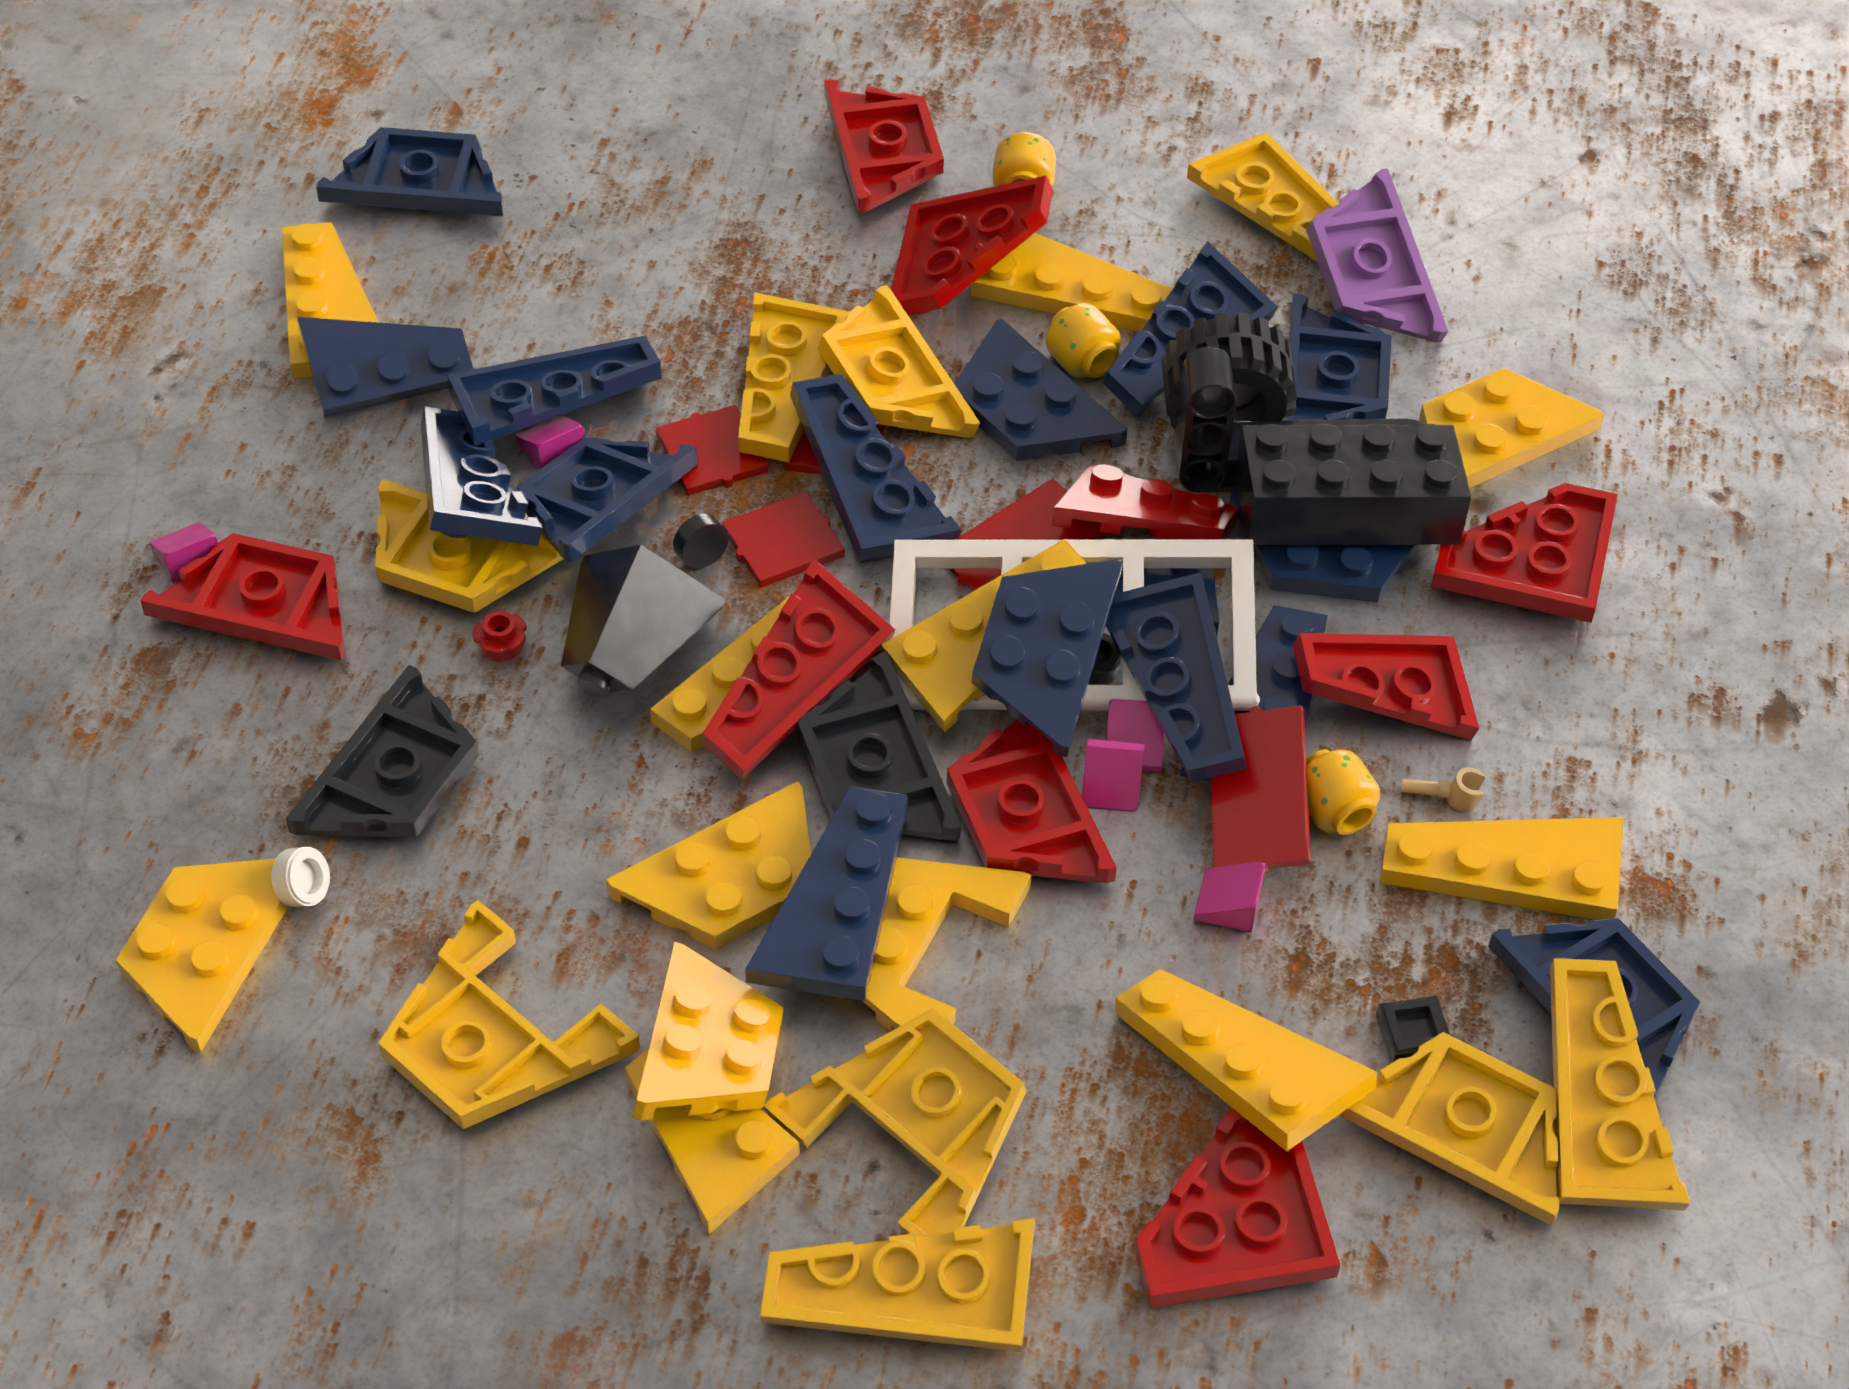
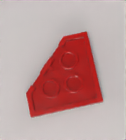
[891,175,1053,315]
[1431,482,1618,623]
[1135,1109,1341,1308]

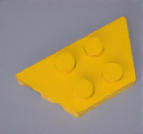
[818,285,980,438]
[1419,368,1605,488]
[375,479,563,613]
[606,781,811,950]
[116,858,289,1053]
[632,942,784,1120]
[1339,1032,1559,1226]

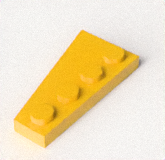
[282,222,379,379]
[882,539,1087,733]
[1379,817,1624,920]
[1116,969,1377,1151]

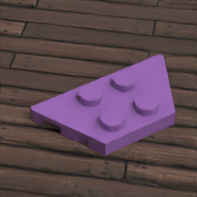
[1306,168,1449,342]

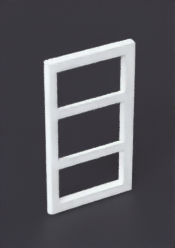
[890,539,1260,711]

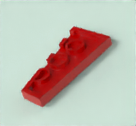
[700,558,896,780]

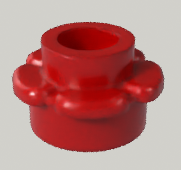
[472,611,527,662]

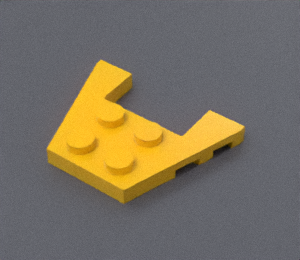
[861,857,1031,1032]
[378,899,640,1129]
[764,1008,1026,1237]

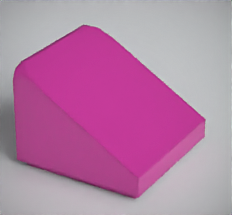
[515,415,585,470]
[149,522,218,582]
[1106,699,1164,772]
[1082,739,1145,812]
[1193,862,1266,932]

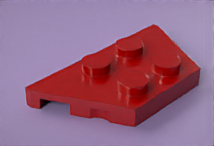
[824,79,944,214]
[140,533,345,661]
[946,720,1117,883]

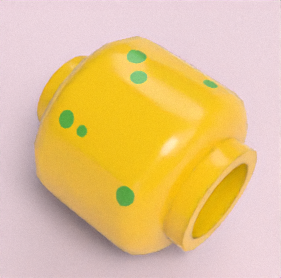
[992,132,1056,187]
[1046,303,1121,378]
[1306,749,1380,835]

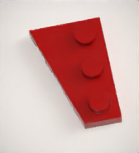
[1052,464,1239,539]
[1293,633,1480,740]

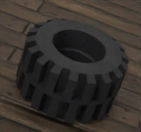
[1162,313,1297,430]

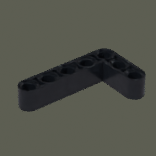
[1174,347,1424,493]

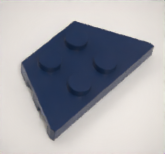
[316,127,505,217]
[1288,293,1392,420]
[954,318,1128,461]
[517,437,698,563]
[1229,492,1418,603]
[971,560,1123,757]
[1488,918,1700,1099]

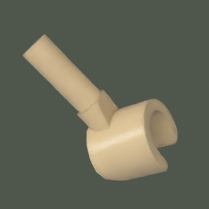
[1401,767,1485,812]

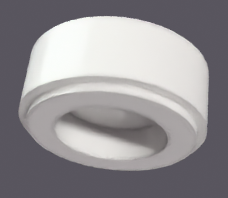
[271,847,330,907]

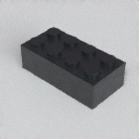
[1235,424,1471,545]

